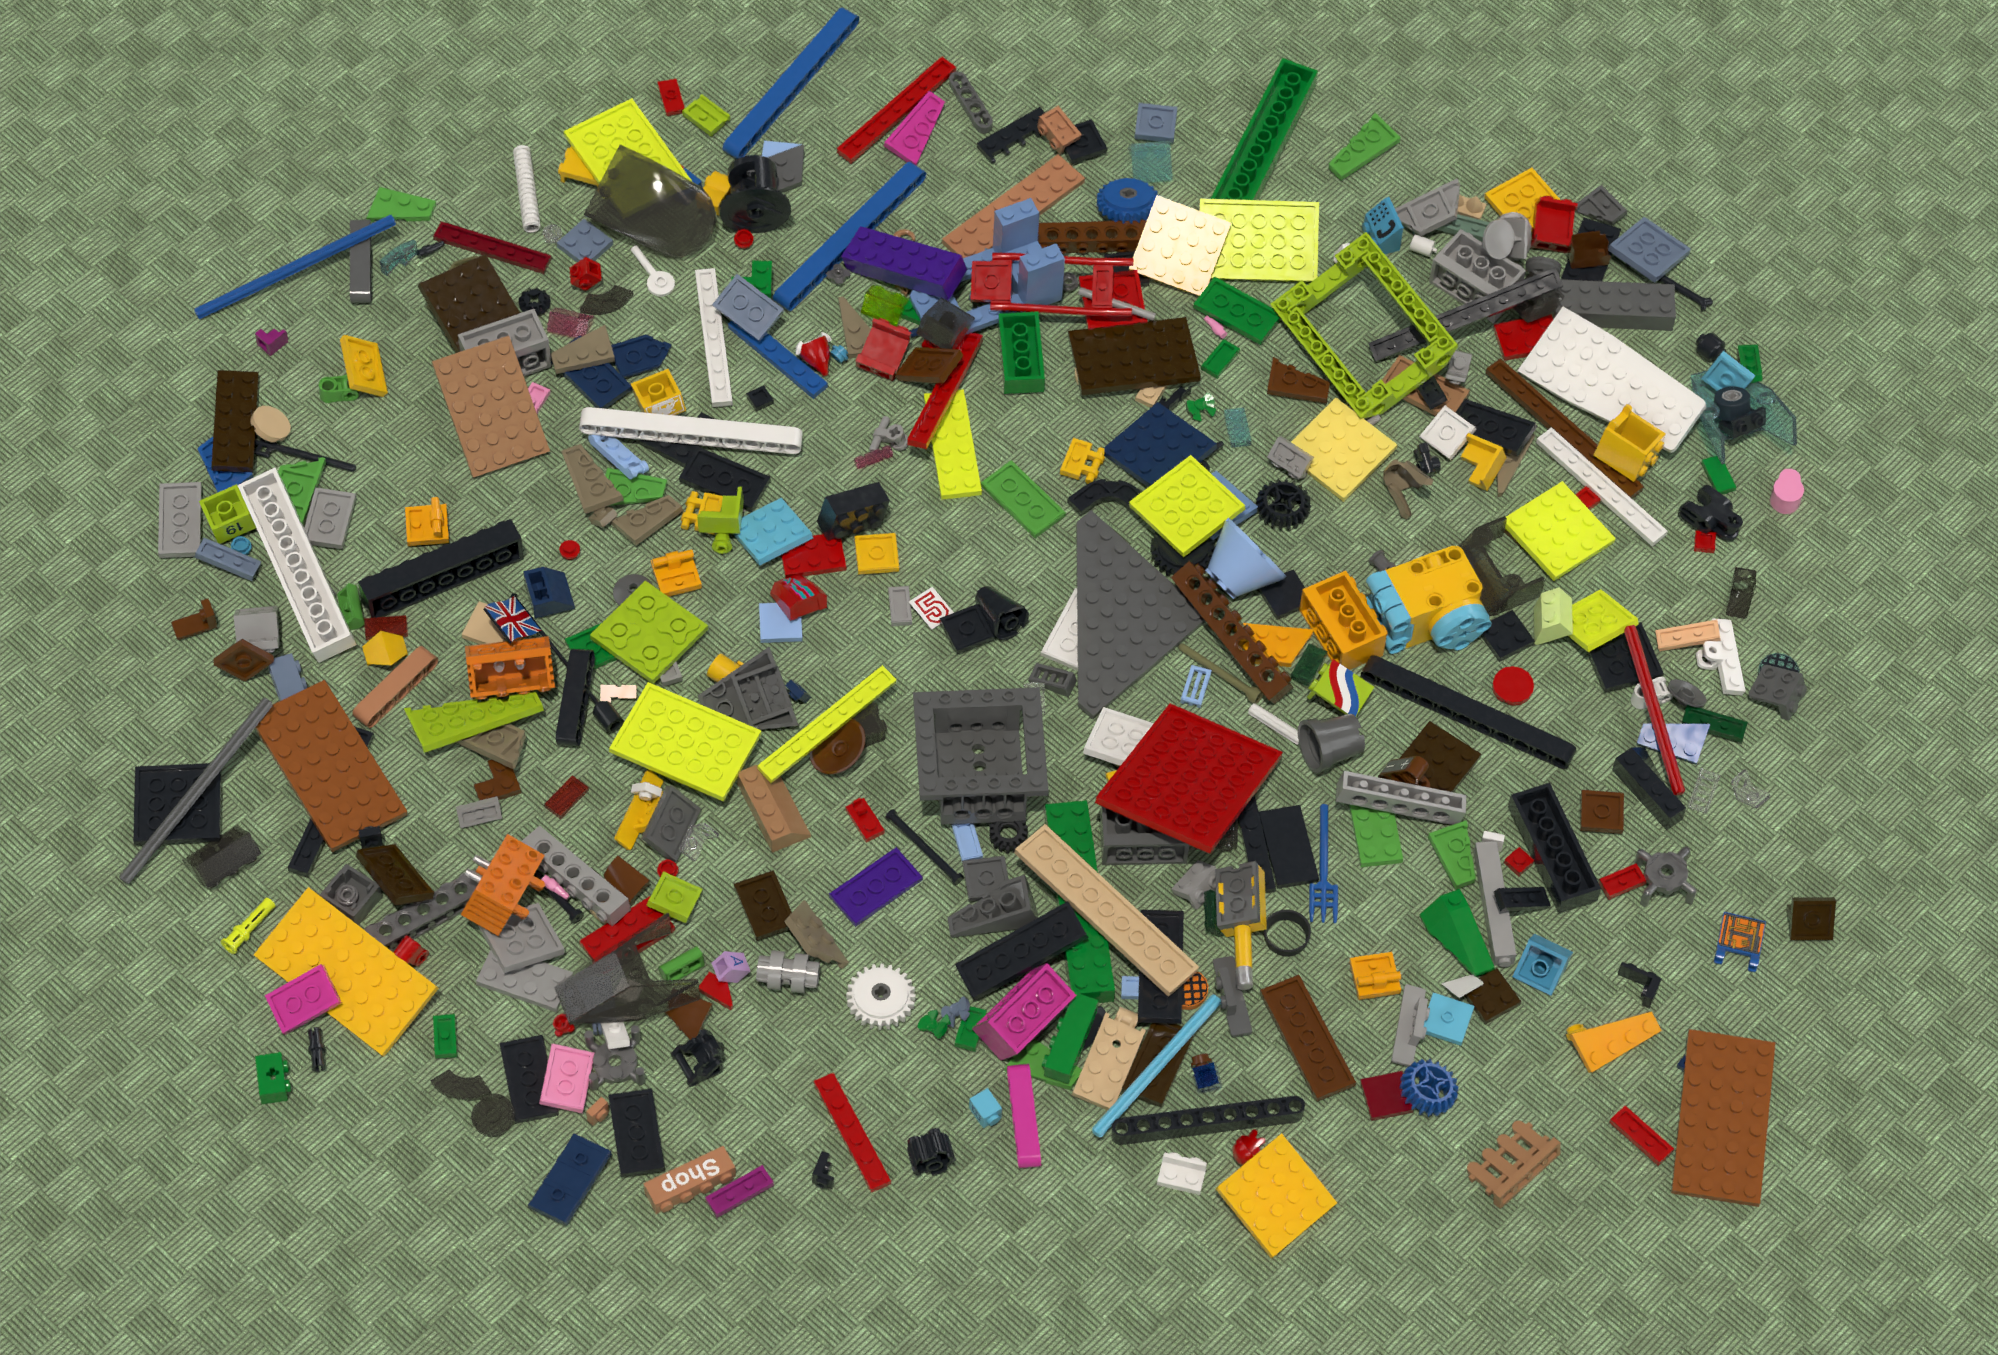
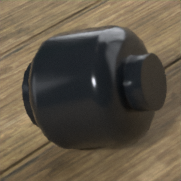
[1696,332,1726,362]

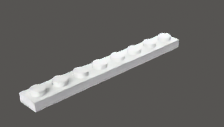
[695,268,732,407]
[1536,427,1668,547]

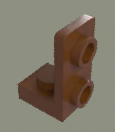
[171,598,218,640]

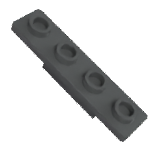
[1213,956,1252,1037]

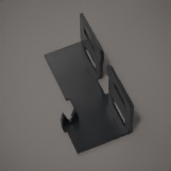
[1159,386,1192,411]

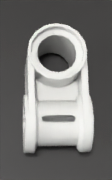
[1631,677,1673,709]

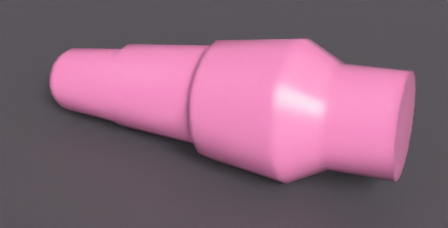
[1204,316,1227,339]
[541,875,570,900]

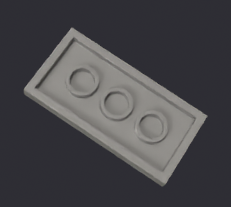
[158,482,202,558]
[476,950,573,1013]

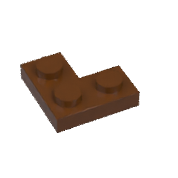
[474,759,521,801]

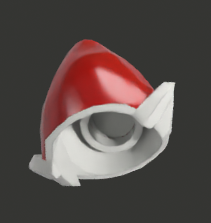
[796,332,832,377]

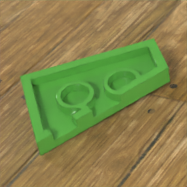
[605,468,667,506]

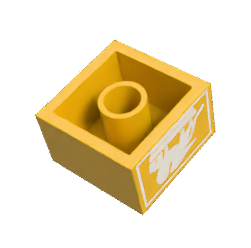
[631,369,686,415]

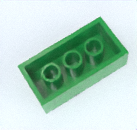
[998,312,1045,394]

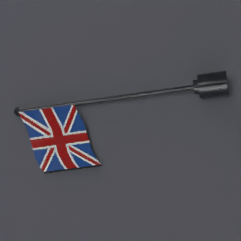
[483,593,624,734]

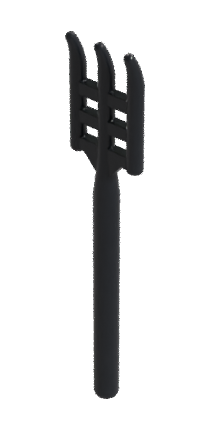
[254,432,356,472]

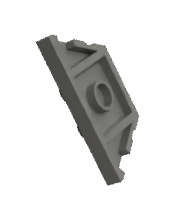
[748,144,804,193]

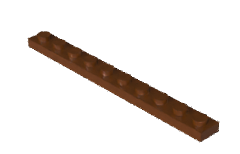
[1485,358,1644,499]

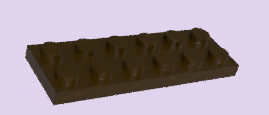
[211,370,259,472]

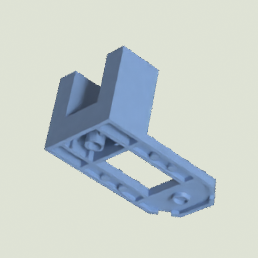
[910,198,1065,339]

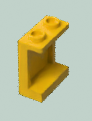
[558,146,606,195]

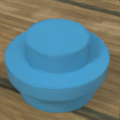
[830,345,848,363]
[230,536,252,555]

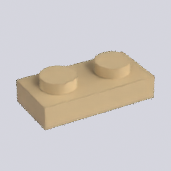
[1135,385,1168,408]

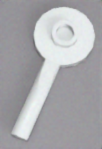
[631,246,675,297]

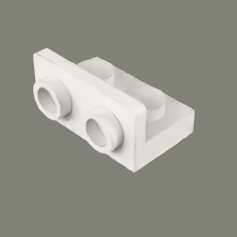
[1157,1152,1207,1195]

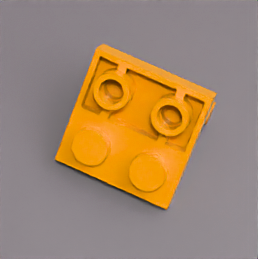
[405,497,449,546]
[651,549,702,597]
[1349,952,1401,1000]

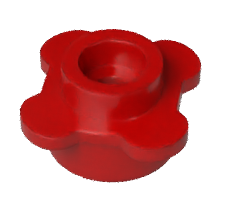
[553,1014,575,1037]

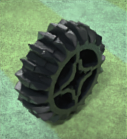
[1256,478,1311,531]

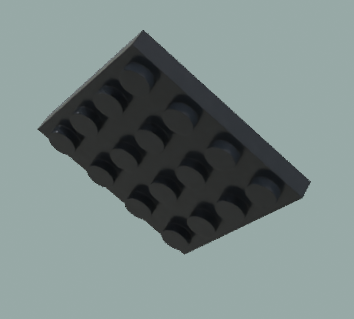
[133,763,222,845]

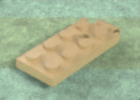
[1072,1006,1146,1110]

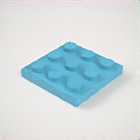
[732,498,813,566]

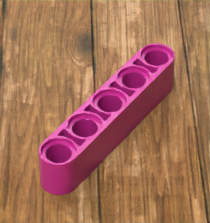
[1007,1064,1041,1168]

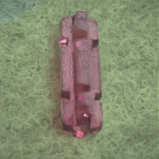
[854,445,893,469]

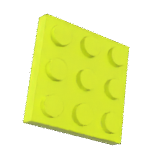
[1568,589,1639,652]

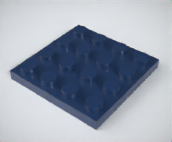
[1104,402,1217,487]

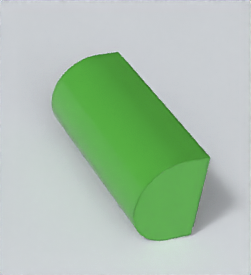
[337,583,364,630]
[658,946,705,986]

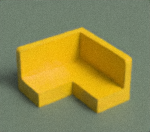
[1461,433,1507,491]

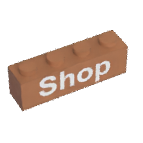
[644,1146,736,1214]

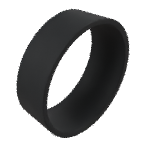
[1264,910,1311,957]

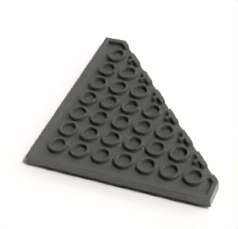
[1076,510,1206,720]

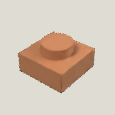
[586,1097,609,1126]

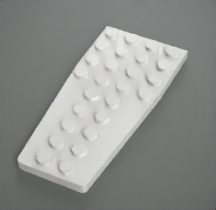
[1518,307,1706,453]

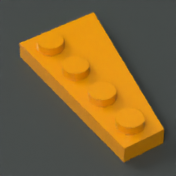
[1569,1012,1662,1073]

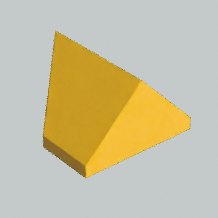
[362,631,408,666]

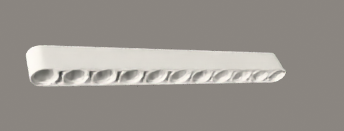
[579,407,803,454]

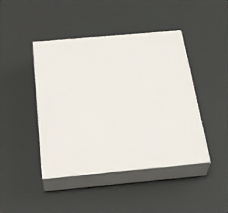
[1419,406,1476,460]

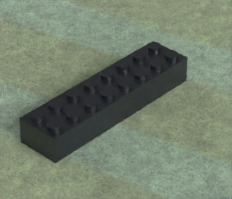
[358,519,524,622]

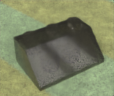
[182,826,262,888]

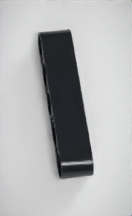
[556,649,595,746]

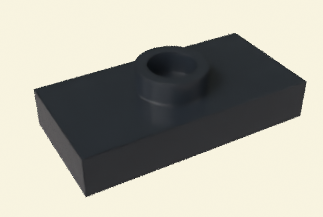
[1417,375,1448,410]

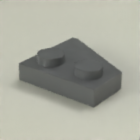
[1575,184,1627,225]

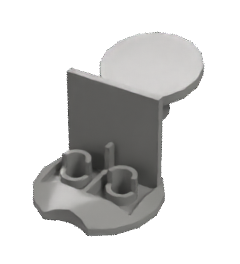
[1483,212,1532,262]

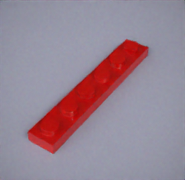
[814,1072,891,1193]

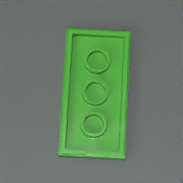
[981,460,1066,539]

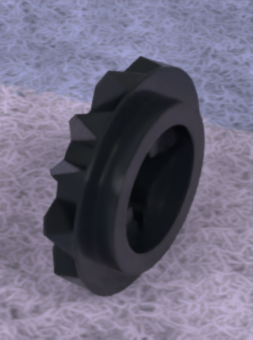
[519,287,551,315]

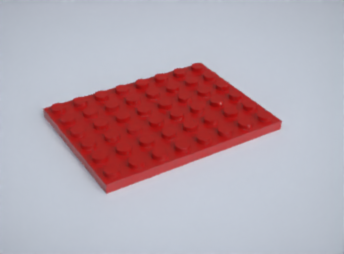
[1095,703,1283,854]

